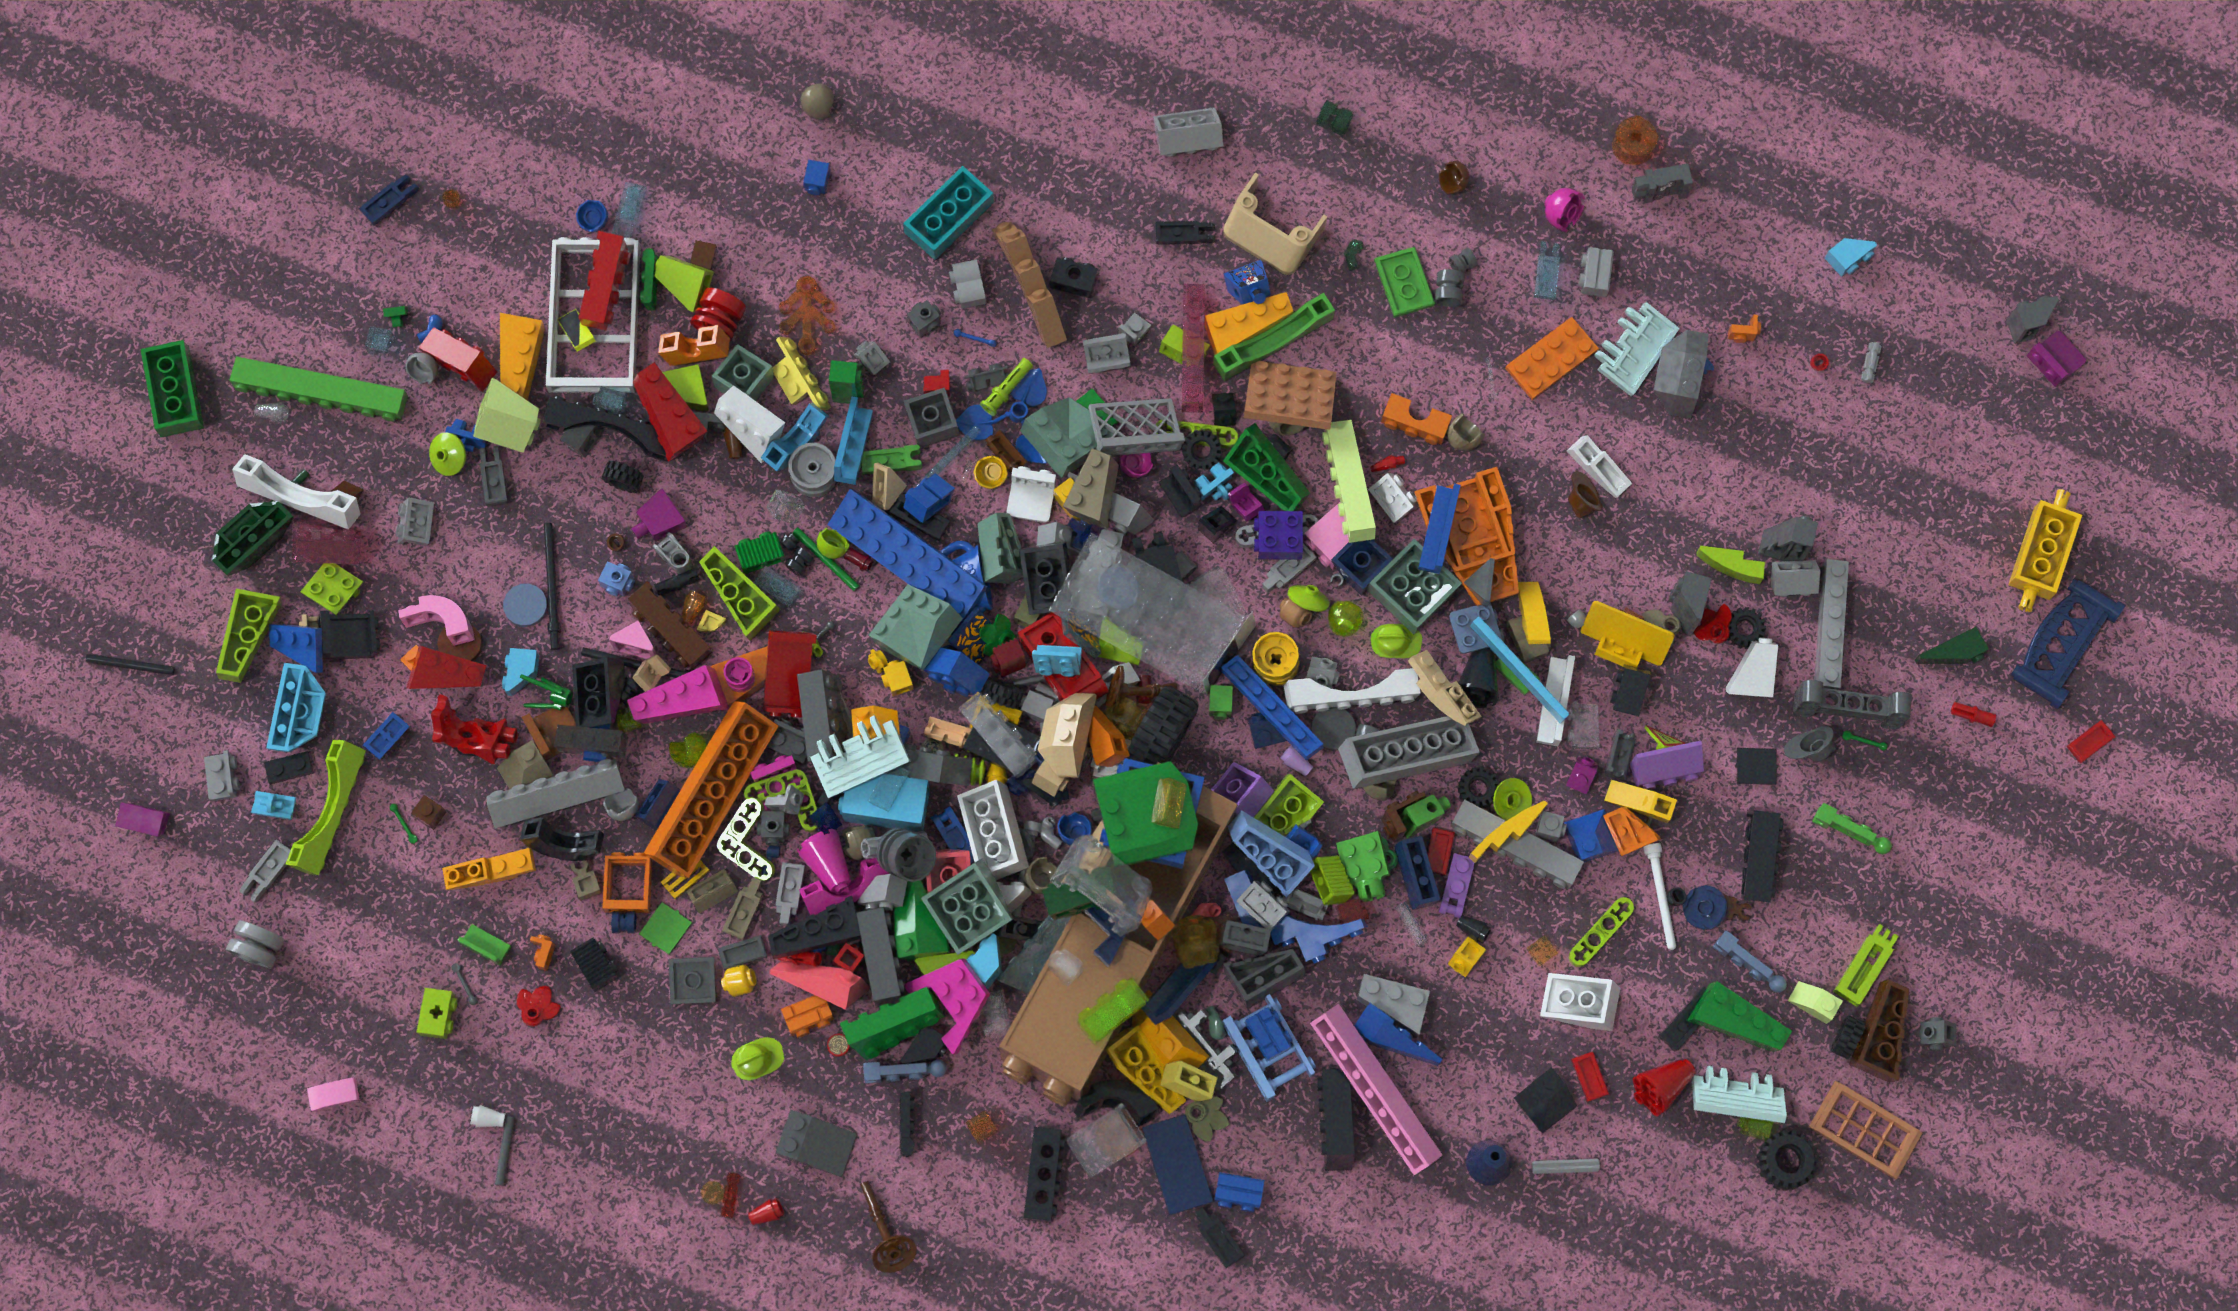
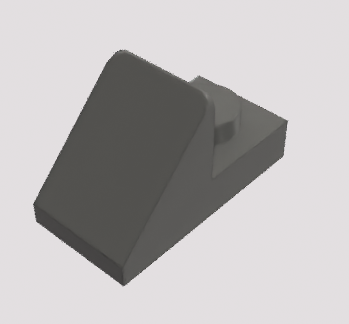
[693,412,727,444]

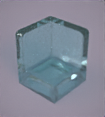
[365,326,395,355]

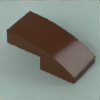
[690,240,717,271]

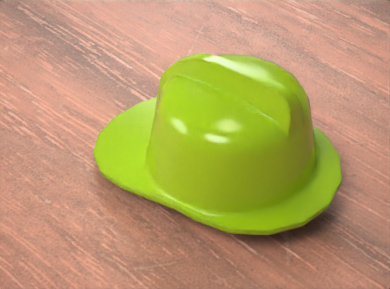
[1371,624,1422,658]
[731,1037,784,1080]

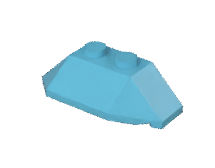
[266,663,326,752]

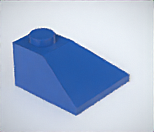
[1564,809,1619,863]

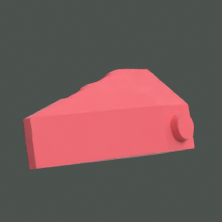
[926,849,971,894]
[769,960,870,1010]

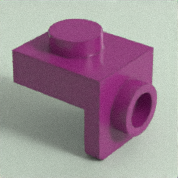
[1228,483,1264,522]
[1566,757,1598,794]

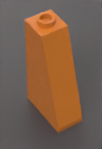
[710,646,768,711]

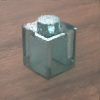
[593,386,628,415]

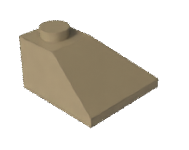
[497,740,554,789]

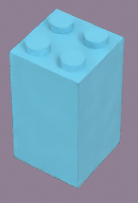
[838,774,930,832]

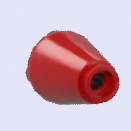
[1633,1059,1695,1117]

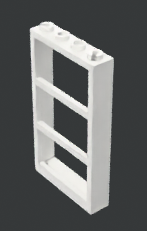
[546,237,641,393]

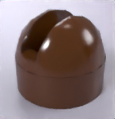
[607,533,626,552]

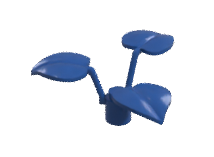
[956,368,1047,464]

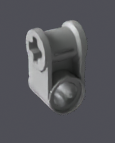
[652,532,692,574]

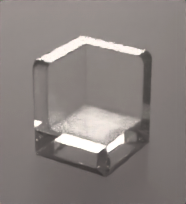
[767,489,805,524]

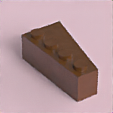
[628,581,712,670]
[1849,980,1909,1083]

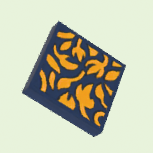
[948,607,992,665]

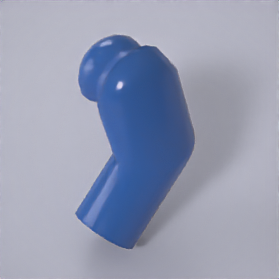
[417,315,443,343]

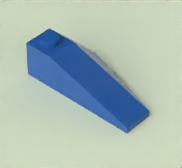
[1354,1003,1442,1066]

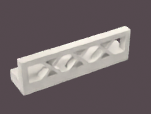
[1536,655,1575,746]

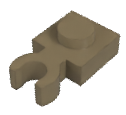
[571,860,602,901]

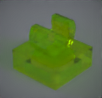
[615,707,642,734]

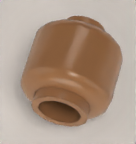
[1279,598,1312,628]

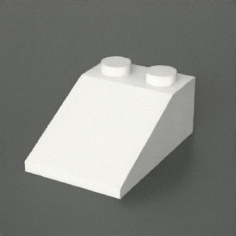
[1540,973,1620,1031]

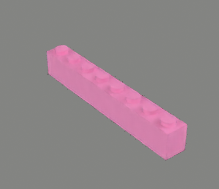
[1310,1004,1442,1175]

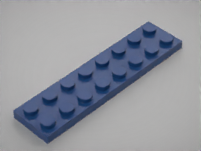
[827,489,988,623]

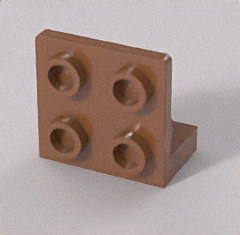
[522,707,584,761]

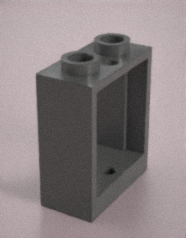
[1216,920,1271,956]

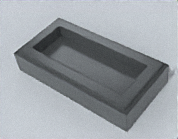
[718,935,767,971]

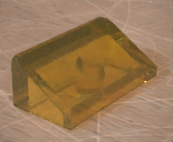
[1151,778,1187,829]

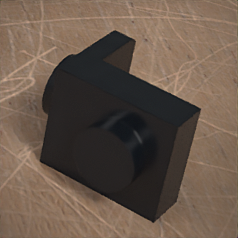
[1212,392,1236,426]

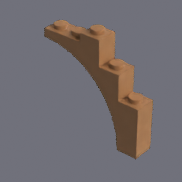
[992,221,1067,348]

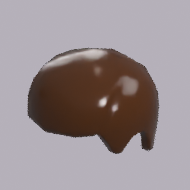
[1439,161,1470,194]

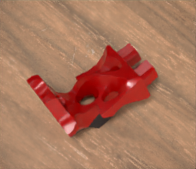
[431,694,518,764]

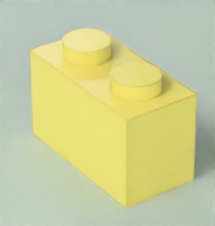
[1160,1061,1217,1102]

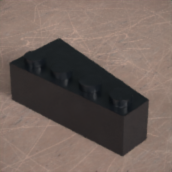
[1741,809,1784,903]
[1317,1069,1355,1171]

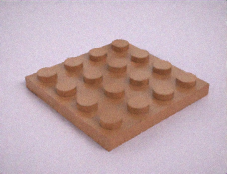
[1244,361,1337,430]

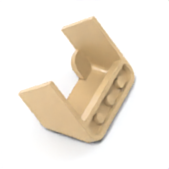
[1223,172,1327,275]

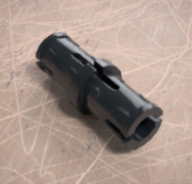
[654,568,700,596]

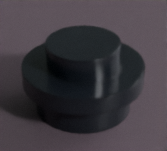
[780,532,800,552]

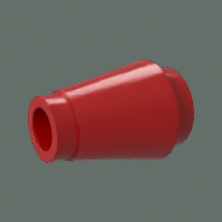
[748,1198,784,1225]

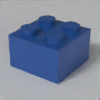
[924,648,990,697]

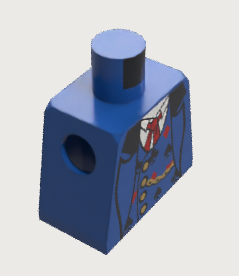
[1223,260,1271,305]

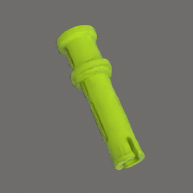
[980,358,1033,416]

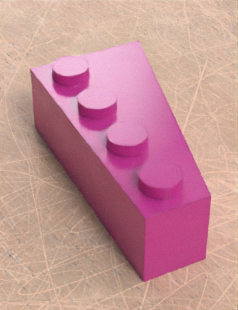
[627,665,729,724]

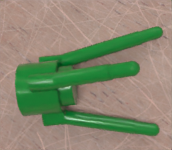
[520,674,573,711]

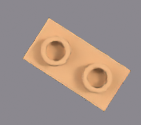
[924,717,971,748]

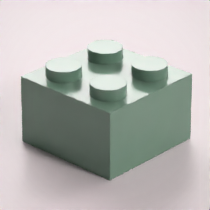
[711,344,775,401]

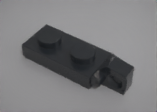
[1194,1207,1245,1269]

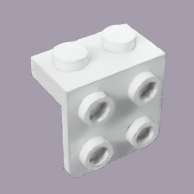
[1007,466,1056,523]

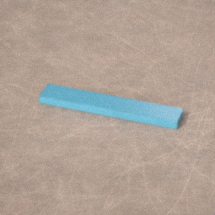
[1470,617,1569,724]

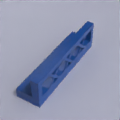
[1418,483,1461,574]

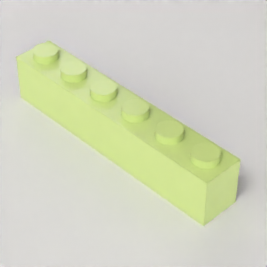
[1322,420,1376,543]

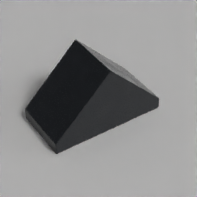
[1198,506,1237,544]

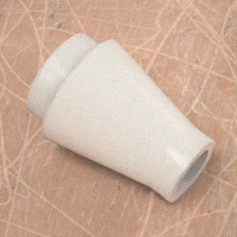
[470,1105,505,1127]

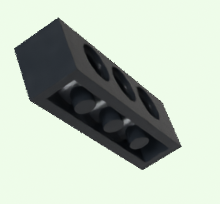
[1023,1126,1065,1223]

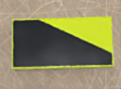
[557,309,596,352]

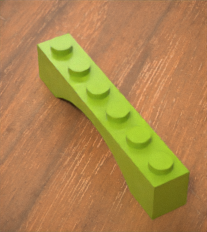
[285,740,366,875]

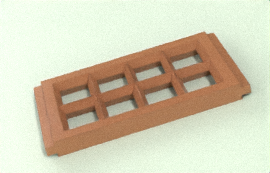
[1809,1081,1922,1180]

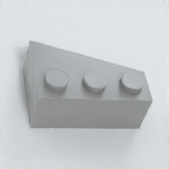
[1357,974,1430,1038]

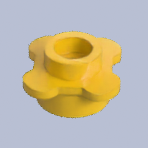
[868,649,887,673]

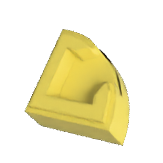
[697,610,726,633]

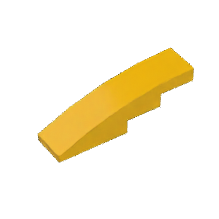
[1518,582,1551,644]
[1469,801,1548,863]

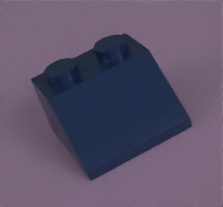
[1331,539,1393,596]

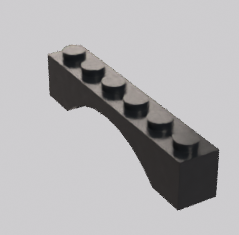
[541,396,668,462]

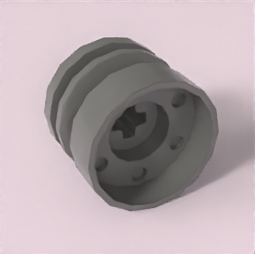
[876,827,936,882]

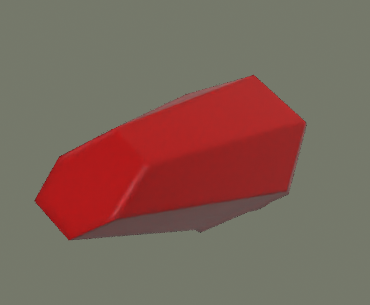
[1370,455,1405,472]

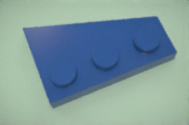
[269,623,323,673]

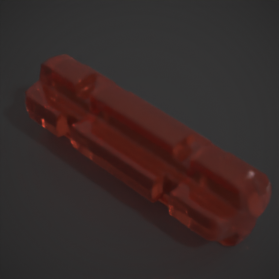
[721,1173,740,1218]

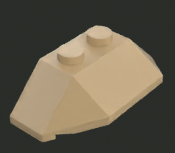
[1038,693,1096,778]

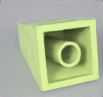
[473,378,541,453]

